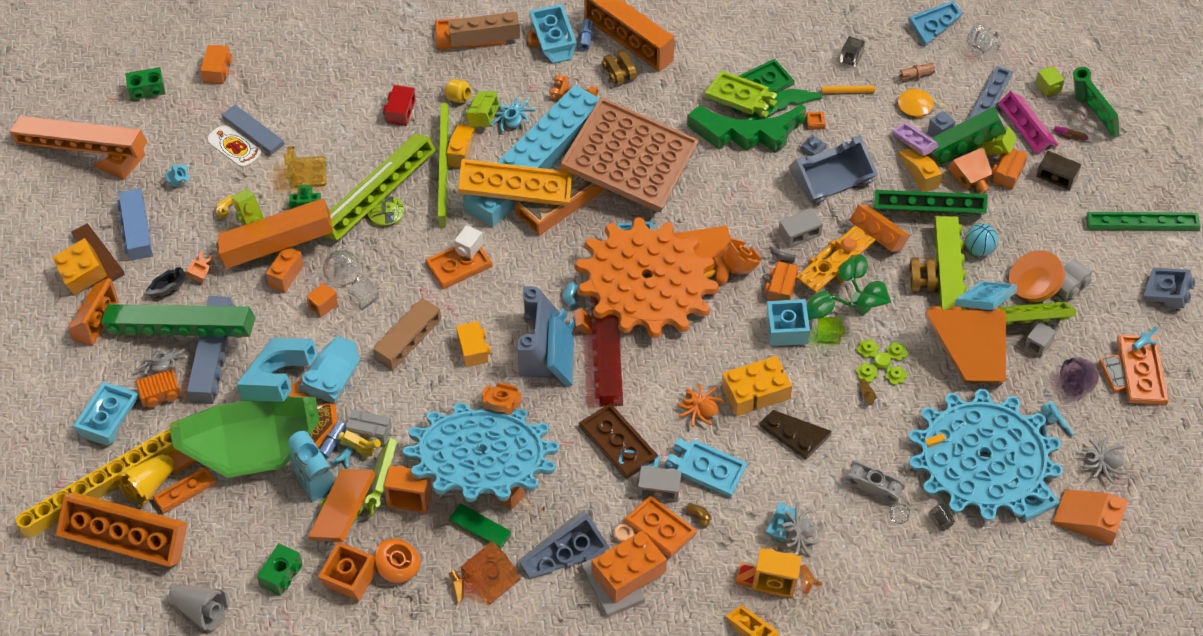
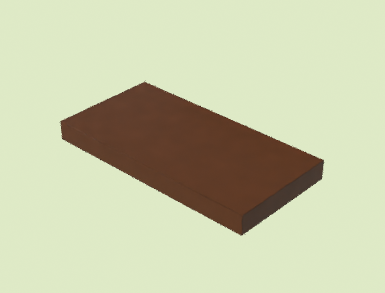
[579,403,658,479]

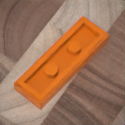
[152,466,216,514]

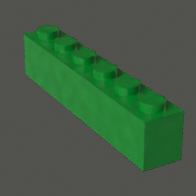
[873,190,988,215]

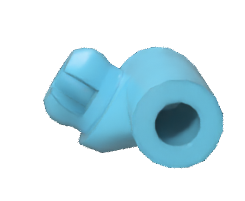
[563,282,579,310]

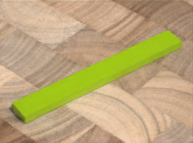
[438,103,449,227]

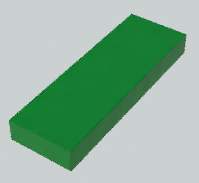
[449,503,512,550]

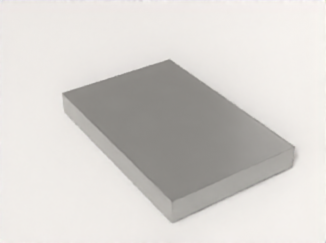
[581,558,645,617]

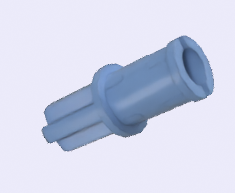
[579,19,593,51]
[319,421,346,459]

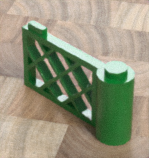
[1073,67,1119,138]

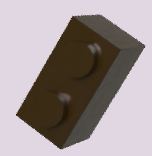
[1036,151,1082,190]

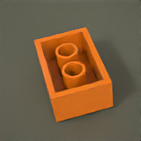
[591,530,667,603]

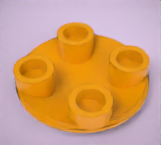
[898,89,934,119]

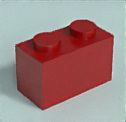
[383,85,416,126]

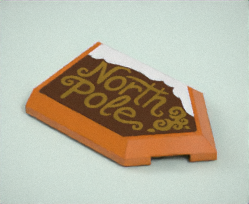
[310,403,338,449]

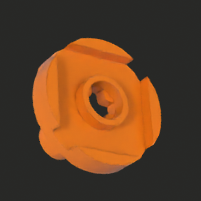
[482,383,522,415]

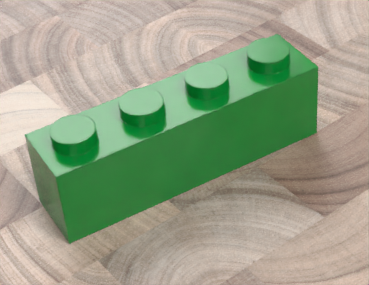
[931,107,1006,165]

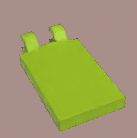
[705,70,777,118]
[357,438,398,518]

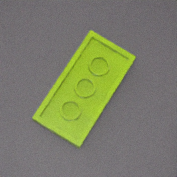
[997,302,1076,325]

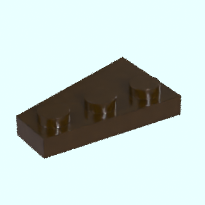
[760,410,832,460]

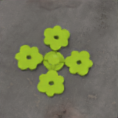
[856,339,908,385]

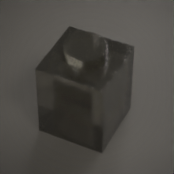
[840,36,865,67]

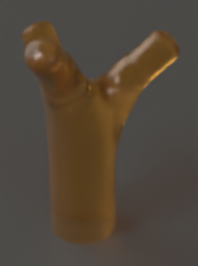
[800,564,822,593]

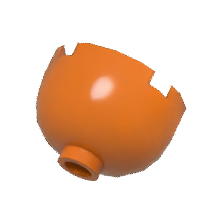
[723,238,761,274]

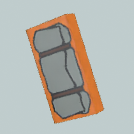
[1099,354,1126,393]

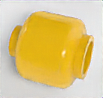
[444,79,472,103]

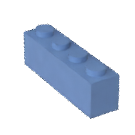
[117,188,153,261]

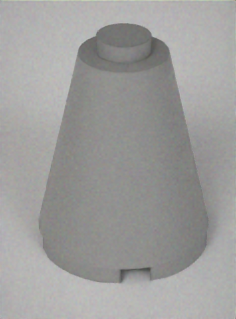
[169,584,229,631]

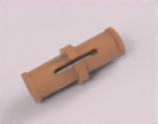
[899,62,936,81]

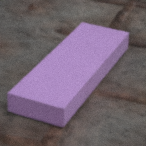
[892,122,938,156]

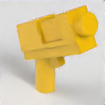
[337,430,381,457]

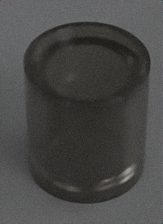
[928,504,955,531]

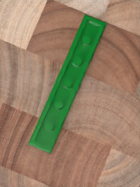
[1086,212,1201,231]

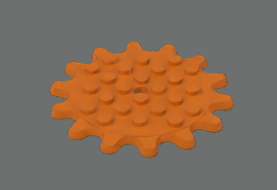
[574,217,719,338]

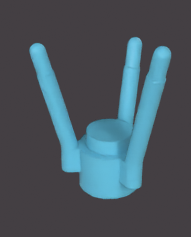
[1040,402,1074,437]

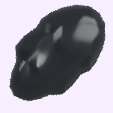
[146,267,185,297]

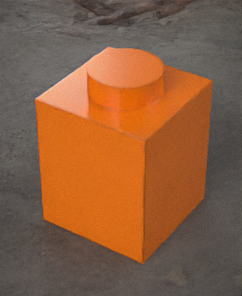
[306,283,338,318]

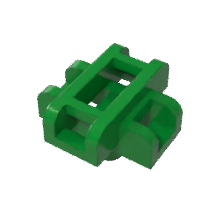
[289,184,321,209]

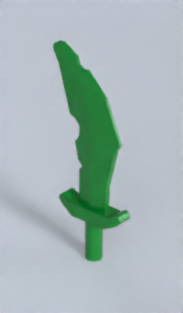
[744,89,823,120]

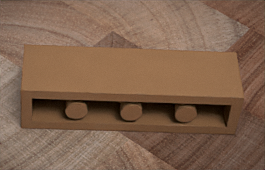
[448,11,520,47]
[373,298,441,371]

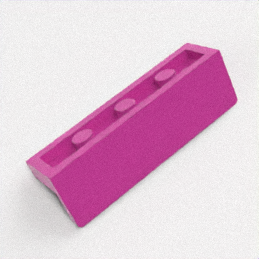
[998,91,1059,154]

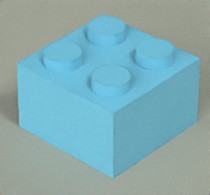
[766,299,810,346]

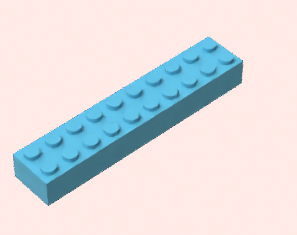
[463,85,600,227]

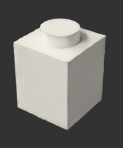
[454,225,483,259]

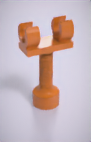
[549,75,598,100]

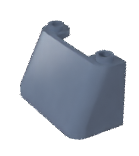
[788,135,878,204]
[517,286,560,377]

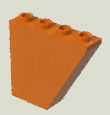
[925,306,1006,383]

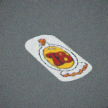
[208,126,261,166]

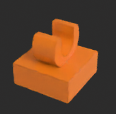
[572,308,592,335]

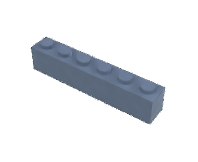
[187,296,236,404]

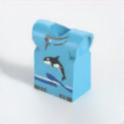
[288,431,335,502]

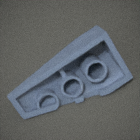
[518,510,610,578]

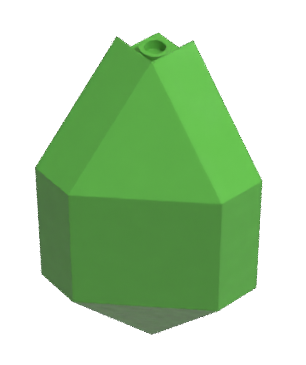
[169,396,320,478]

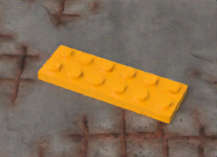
[458,159,572,206]

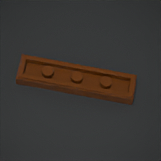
[71,223,125,281]

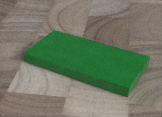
[731,59,795,113]

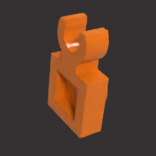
[185,251,213,283]

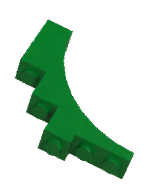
[687,104,806,152]

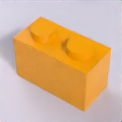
[456,321,491,367]

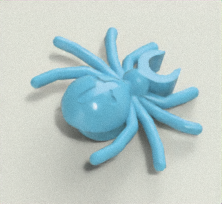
[490,97,536,132]

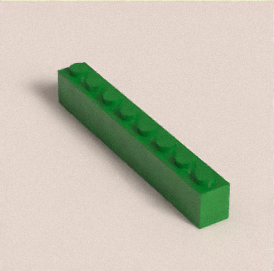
[101,304,256,338]

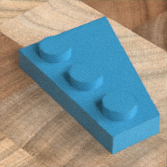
[908,0,962,47]

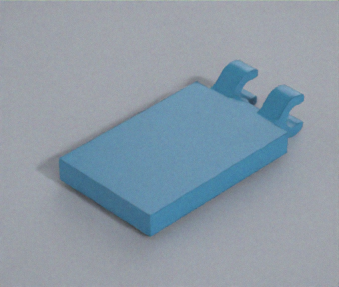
[547,308,576,387]

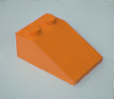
[1053,489,1128,545]

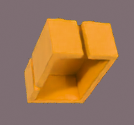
[721,356,792,416]

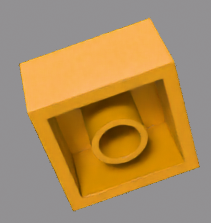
[52,238,107,295]
[752,548,802,598]

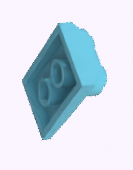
[529,4,577,64]
[299,336,360,404]
[73,382,139,445]

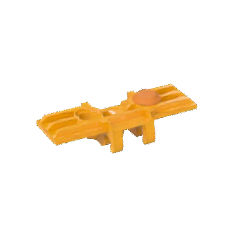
[796,225,876,293]

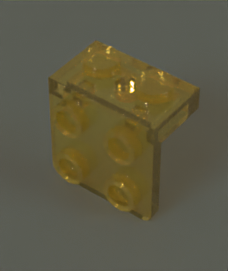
[284,146,327,189]

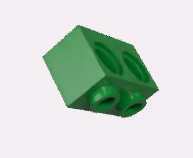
[125,67,166,100]

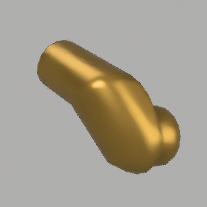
[686,503,712,527]

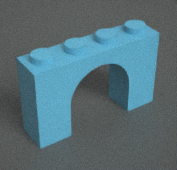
[236,338,318,402]

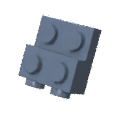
[1144,268,1195,308]

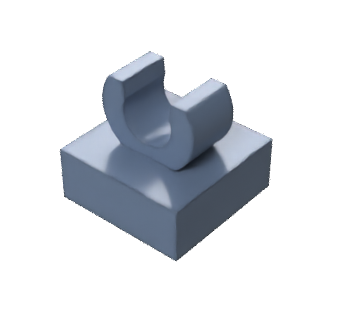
[801,134,827,156]

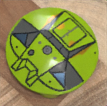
[367,196,404,226]

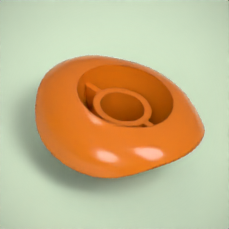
[375,538,421,583]

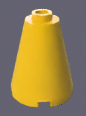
[116,454,174,507]

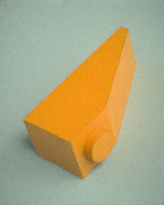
[447,124,476,168]
[898,148,942,192]
[725,605,780,636]

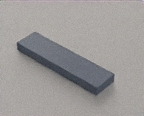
[222,105,285,155]

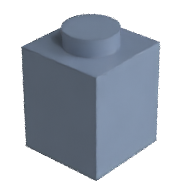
[927,111,956,138]

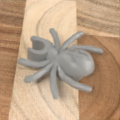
[136,348,187,375]
[1082,436,1127,483]
[781,502,819,557]

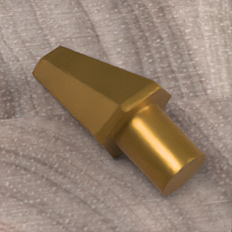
[859,379,877,405]
[448,570,464,603]

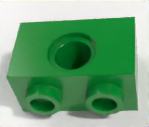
[257,543,303,596]

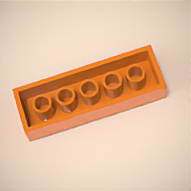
[584,0,674,72]
[56,492,188,567]

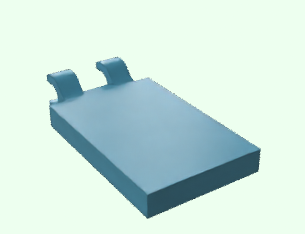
[665,438,748,498]

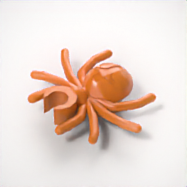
[677,383,726,427]

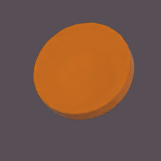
[1009,250,1065,302]

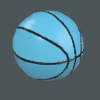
[965,223,998,257]

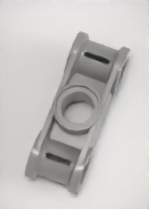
[844,460,906,504]

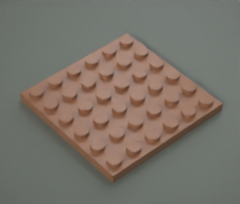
[560,97,699,213]

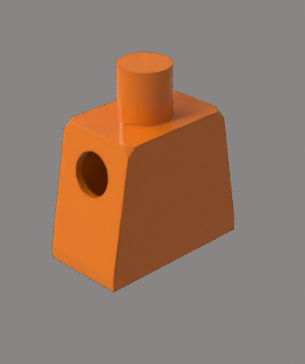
[948,148,992,194]

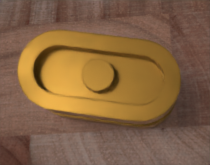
[601,50,637,85]
[909,257,939,292]

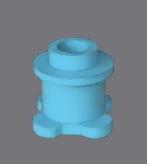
[165,164,190,186]

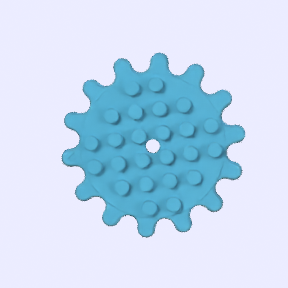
[909,389,1063,521]
[403,403,559,502]

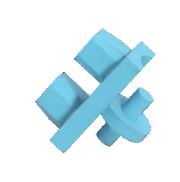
[766,502,795,542]

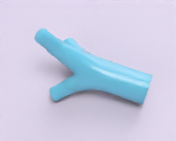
[1132,327,1158,351]
[332,446,355,468]

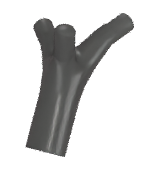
[769,246,796,264]

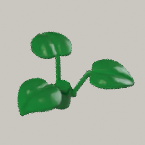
[806,254,891,320]

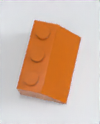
[68,278,119,346]

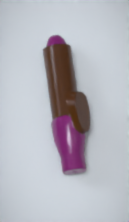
[1053,126,1089,141]

